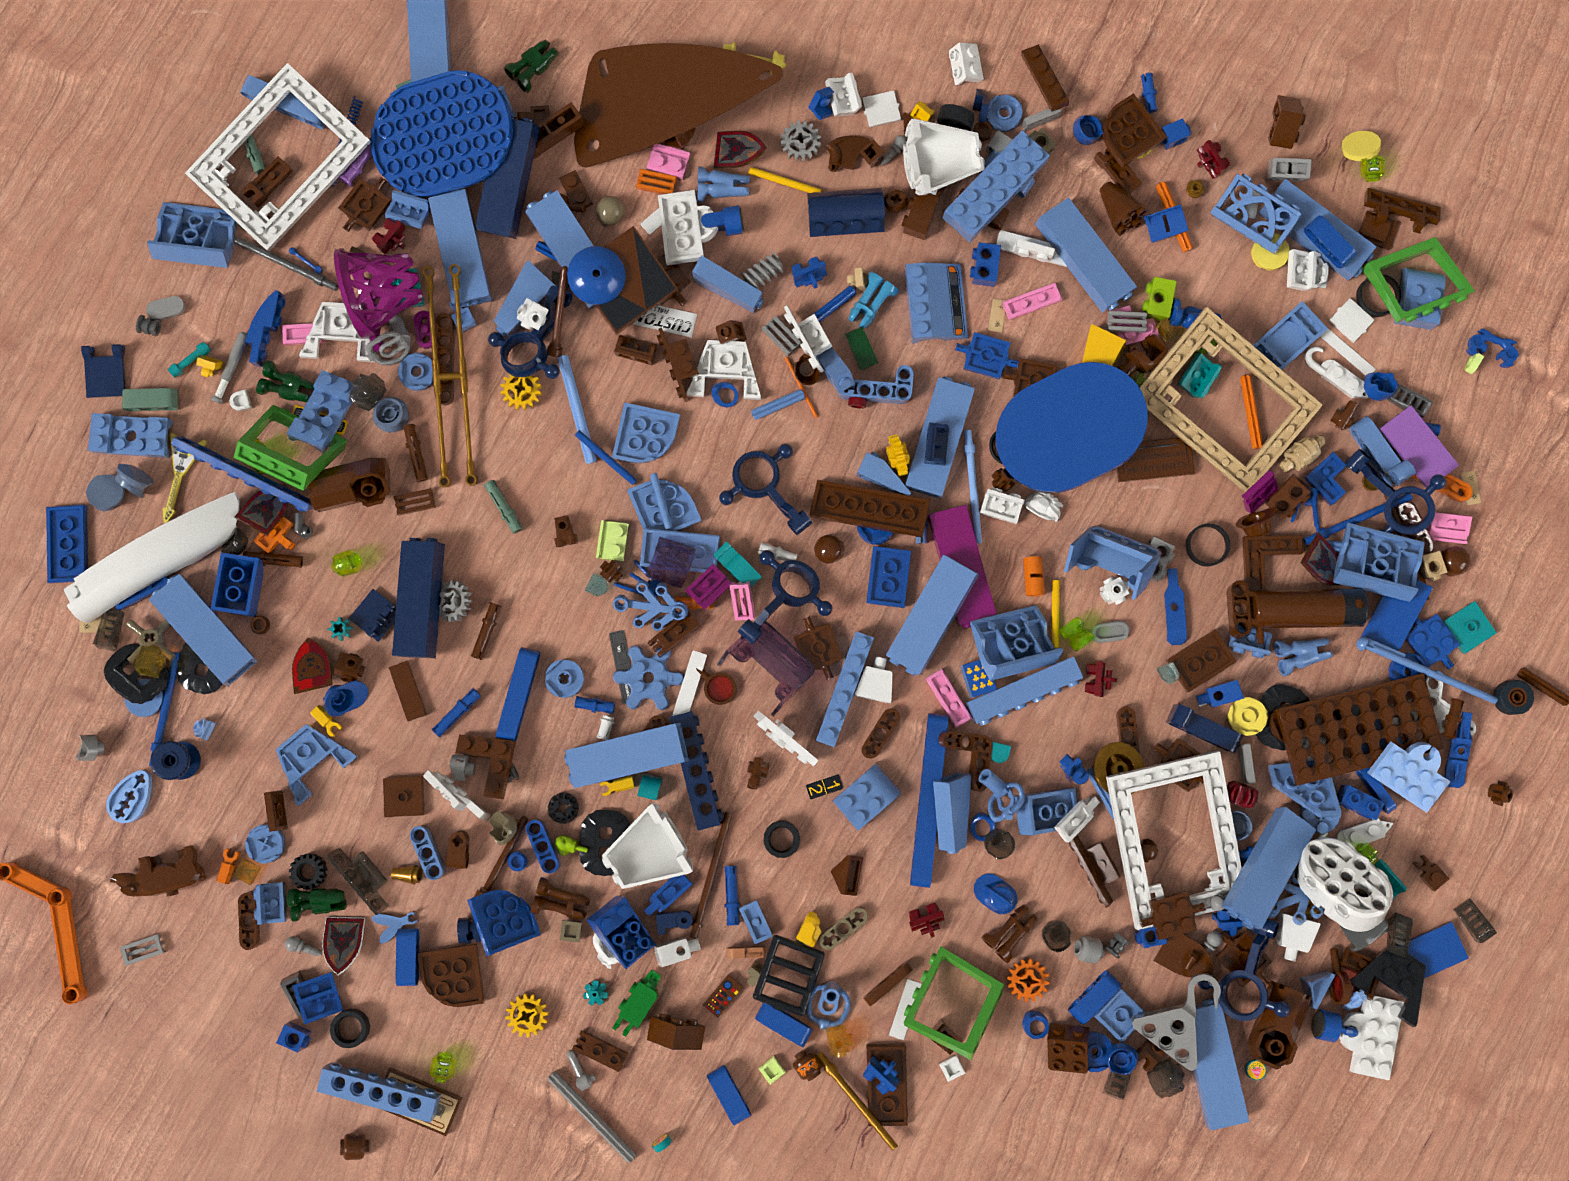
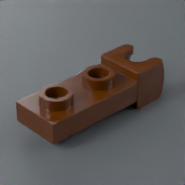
[1094,148,1142,194]
[242,156,293,207]
[1136,1022,1180,1072]

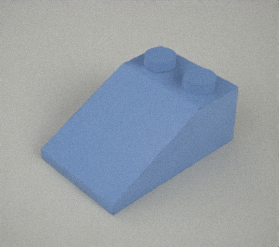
[1014,788,1077,835]

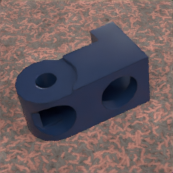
[656,910,693,935]

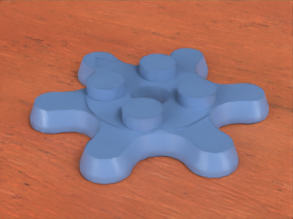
[613,645,684,710]

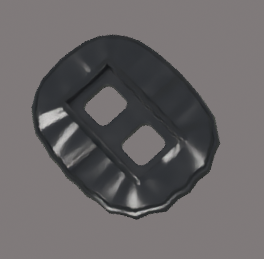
[176,642,223,694]
[104,644,170,704]
[1256,684,1309,751]
[579,810,630,876]

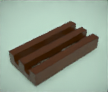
[393,488,436,516]

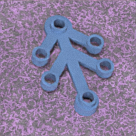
[613,580,688,631]
[1268,870,1334,925]

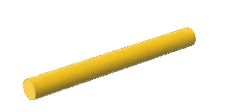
[749,167,822,193]
[1051,580,1060,648]

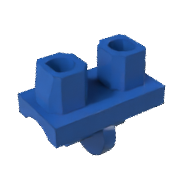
[792,257,828,289]
[1059,754,1089,785]
[1212,909,1244,936]
[863,1056,900,1095]

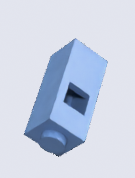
[816,347,855,393]

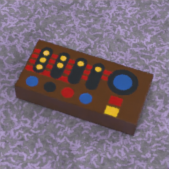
[703,974,743,1018]

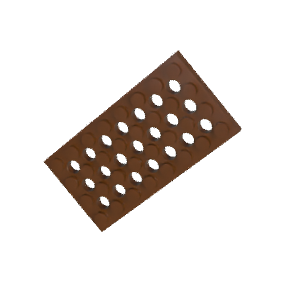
[1276,673,1444,785]

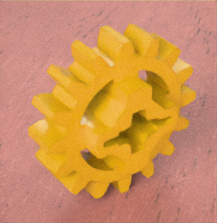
[500,374,542,411]
[886,434,910,476]
[505,993,549,1038]

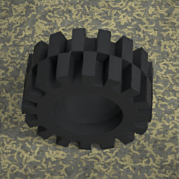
[288,853,328,890]

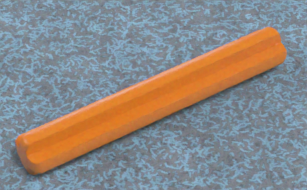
[1156,181,1193,252]
[1240,375,1263,449]

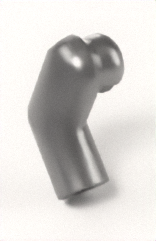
[294,513,313,539]

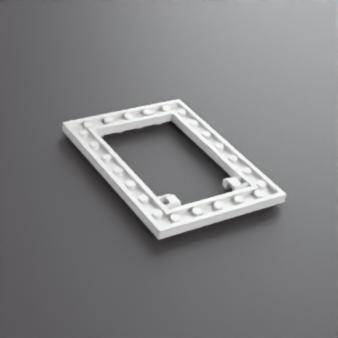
[185,63,371,251]
[1106,751,1242,930]

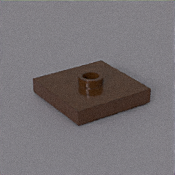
[383,776,424,817]
[264,791,288,832]

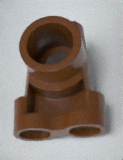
[1330,400,1359,430]
[554,515,578,547]
[747,757,769,790]

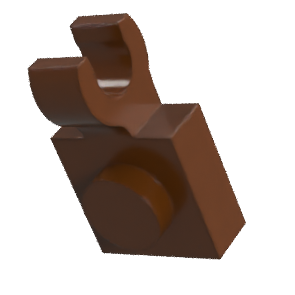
[517,105,550,125]

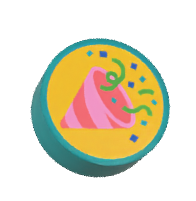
[1245,1059,1266,1080]
[652,1134,672,1153]

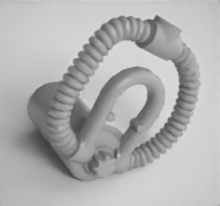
[366,316,411,366]

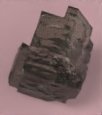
[349,373,387,411]
[1147,1057,1185,1099]

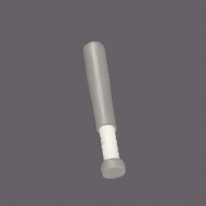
[211,332,247,404]

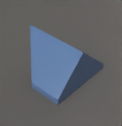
[1300,971,1335,1010]

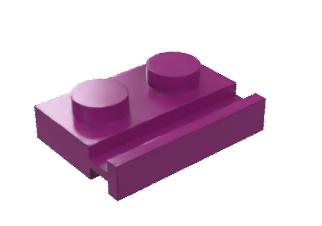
[1242,470,1278,514]
[685,564,731,611]

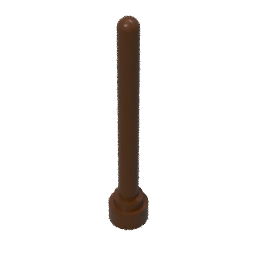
[547,266,568,357]
[474,816,528,897]

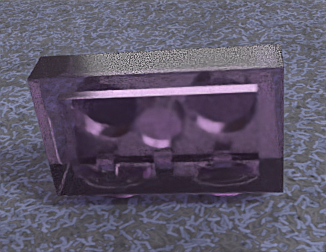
[646,537,696,588]

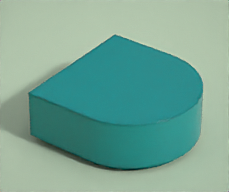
[991,742,1011,763]

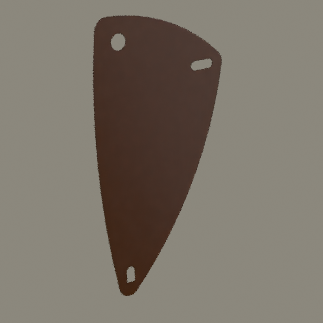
[574,43,783,168]

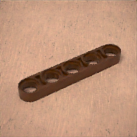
[435,313,454,406]

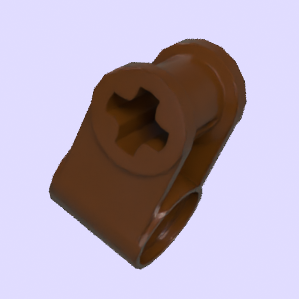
[446,830,470,869]

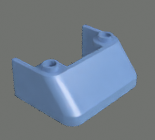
[1064,526,1161,600]

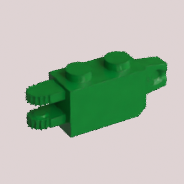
[612,969,661,1037]

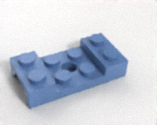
[287,370,359,453]
[88,413,173,458]

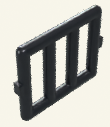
[753,935,825,1016]

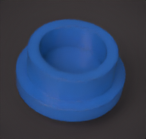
[508,852,528,871]

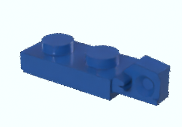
[644,874,693,916]

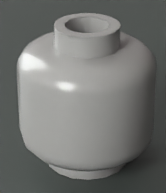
[1074,936,1105,964]

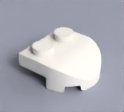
[1287,249,1328,291]

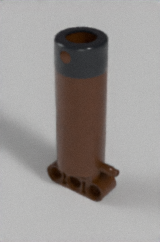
[1226,580,1368,644]

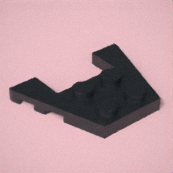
[1350,943,1426,1027]

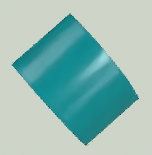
[637,773,663,800]

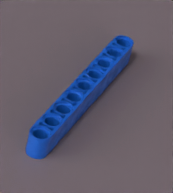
[910,713,948,888]

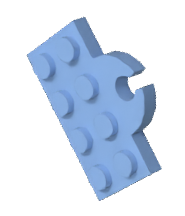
[1367,741,1450,813]

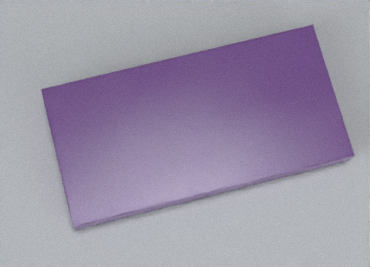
[1379,405,1459,488]

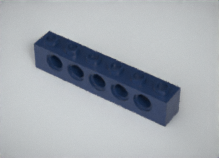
[669,711,723,831]

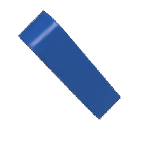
[496,647,540,742]

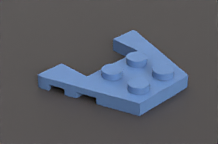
[276,724,358,806]

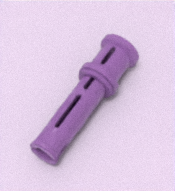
[338,138,372,187]

